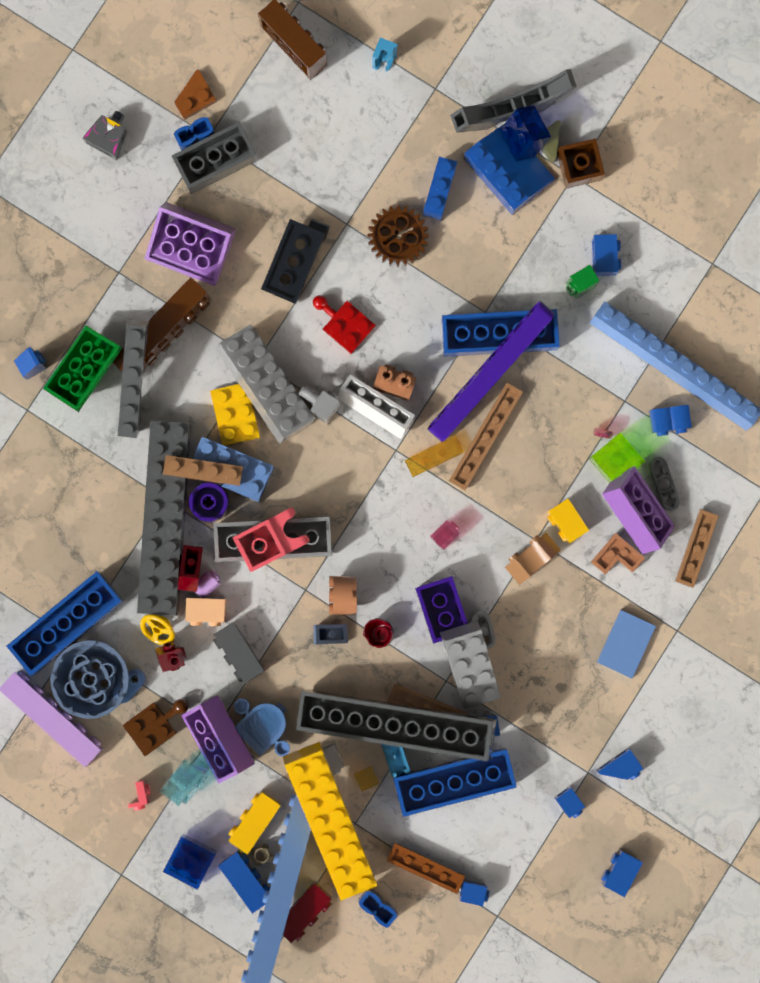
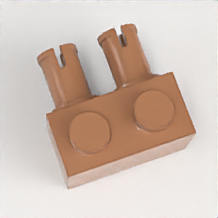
[373,364,417,401]

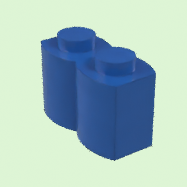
[174,117,215,150]
[649,405,692,437]
[358,889,397,928]

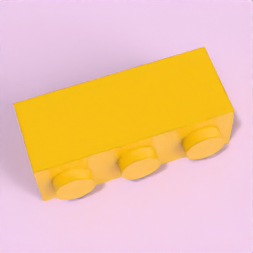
[228,791,282,854]

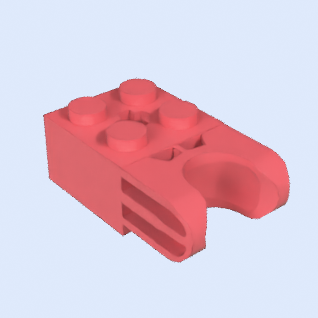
[233,508,310,572]

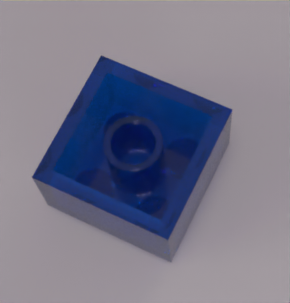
[500,105,551,162]
[163,834,218,890]

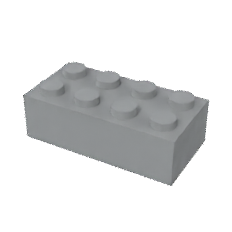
[440,621,501,709]

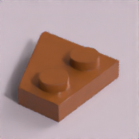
[174,69,217,120]

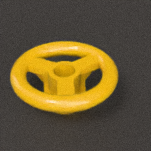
[140,614,175,645]

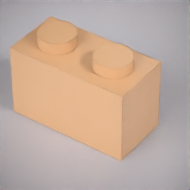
[185,598,227,626]

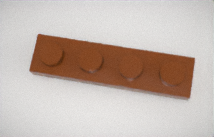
[386,842,465,894]

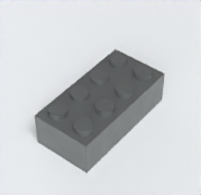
[171,122,258,194]

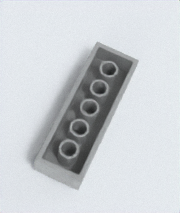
[216,324,315,444]
[213,517,332,563]

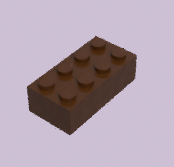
[258,0,327,80]

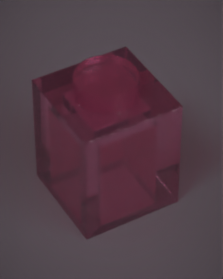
[430,520,460,550]

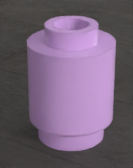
[195,570,221,599]

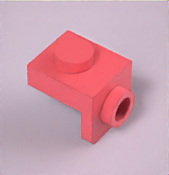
[128,780,151,811]

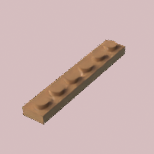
[449,383,523,491]

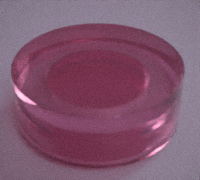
[593,428,613,439]

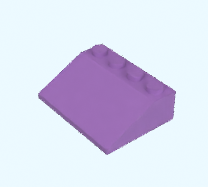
[145,202,236,286]

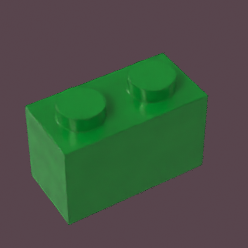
[565,265,599,300]

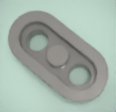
[471,611,496,649]

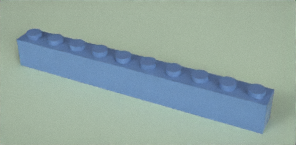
[590,301,760,431]
[241,794,311,983]

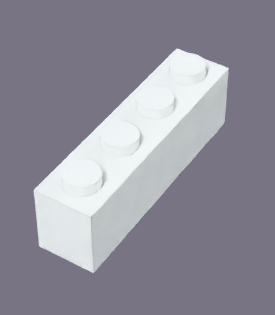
[338,374,415,439]

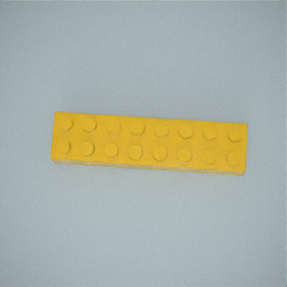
[283,742,377,901]

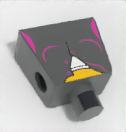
[83,111,127,160]

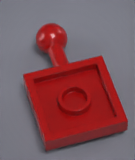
[313,295,376,354]

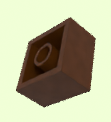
[557,138,605,189]

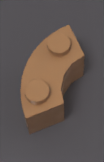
[505,533,561,585]

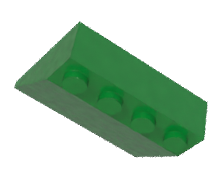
[43,326,122,412]

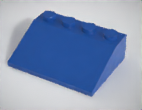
[464,122,555,215]

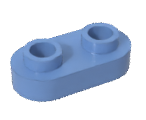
[113,669,146,703]

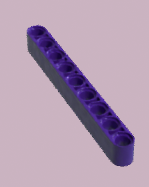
[427,301,555,442]

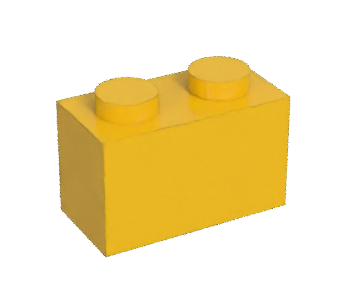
[547,499,589,544]

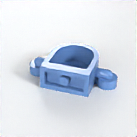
[234,698,290,756]

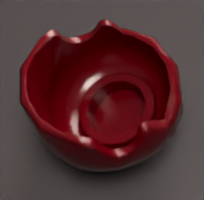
[363,618,394,648]

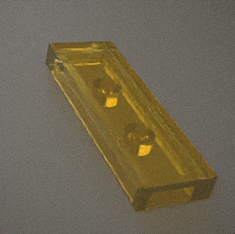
[404,435,464,478]

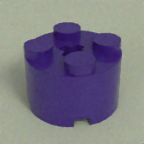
[189,483,230,523]

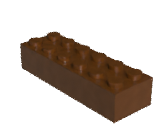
[112,277,211,374]

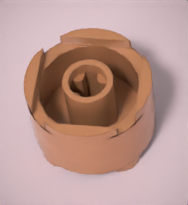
[329,576,357,615]

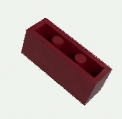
[283,881,332,944]

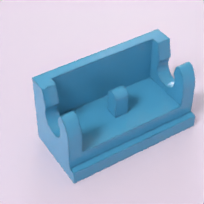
[372,37,398,72]
[381,744,410,777]

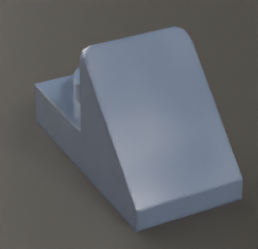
[314,624,348,644]

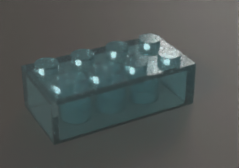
[160,753,210,806]

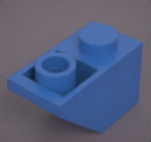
[14,347,47,380]

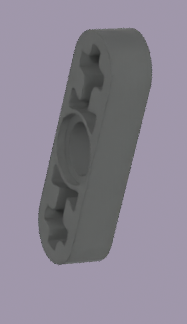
[649,457,680,511]

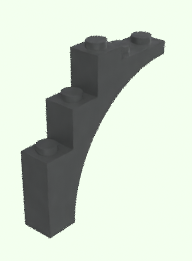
[450,69,577,133]

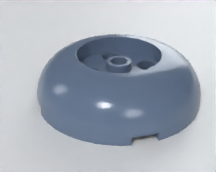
[51,641,129,719]

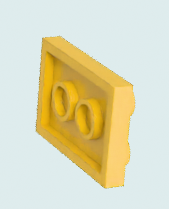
[210,384,260,446]

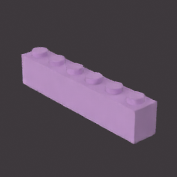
[0,671,104,767]

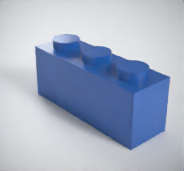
[423,156,457,221]
[218,850,270,914]

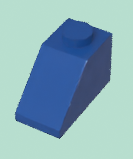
[596,748,643,780]

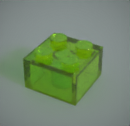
[589,432,645,483]

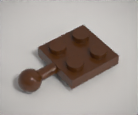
[123,699,189,756]

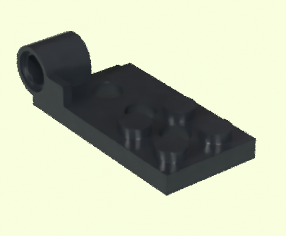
[261,218,330,304]

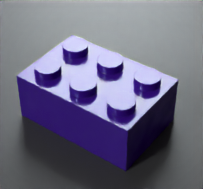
[415,576,468,644]

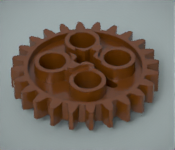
[367,205,429,267]

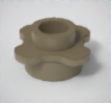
[251,843,273,866]

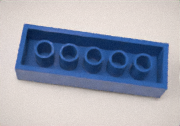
[441,309,560,357]
[6,571,124,676]
[393,748,517,817]

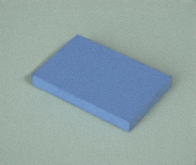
[597,610,656,679]

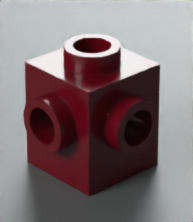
[155,641,187,672]

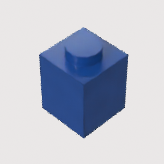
[554,786,585,818]
[459,880,490,906]

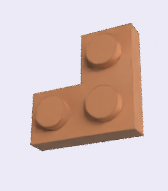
[590,533,645,575]

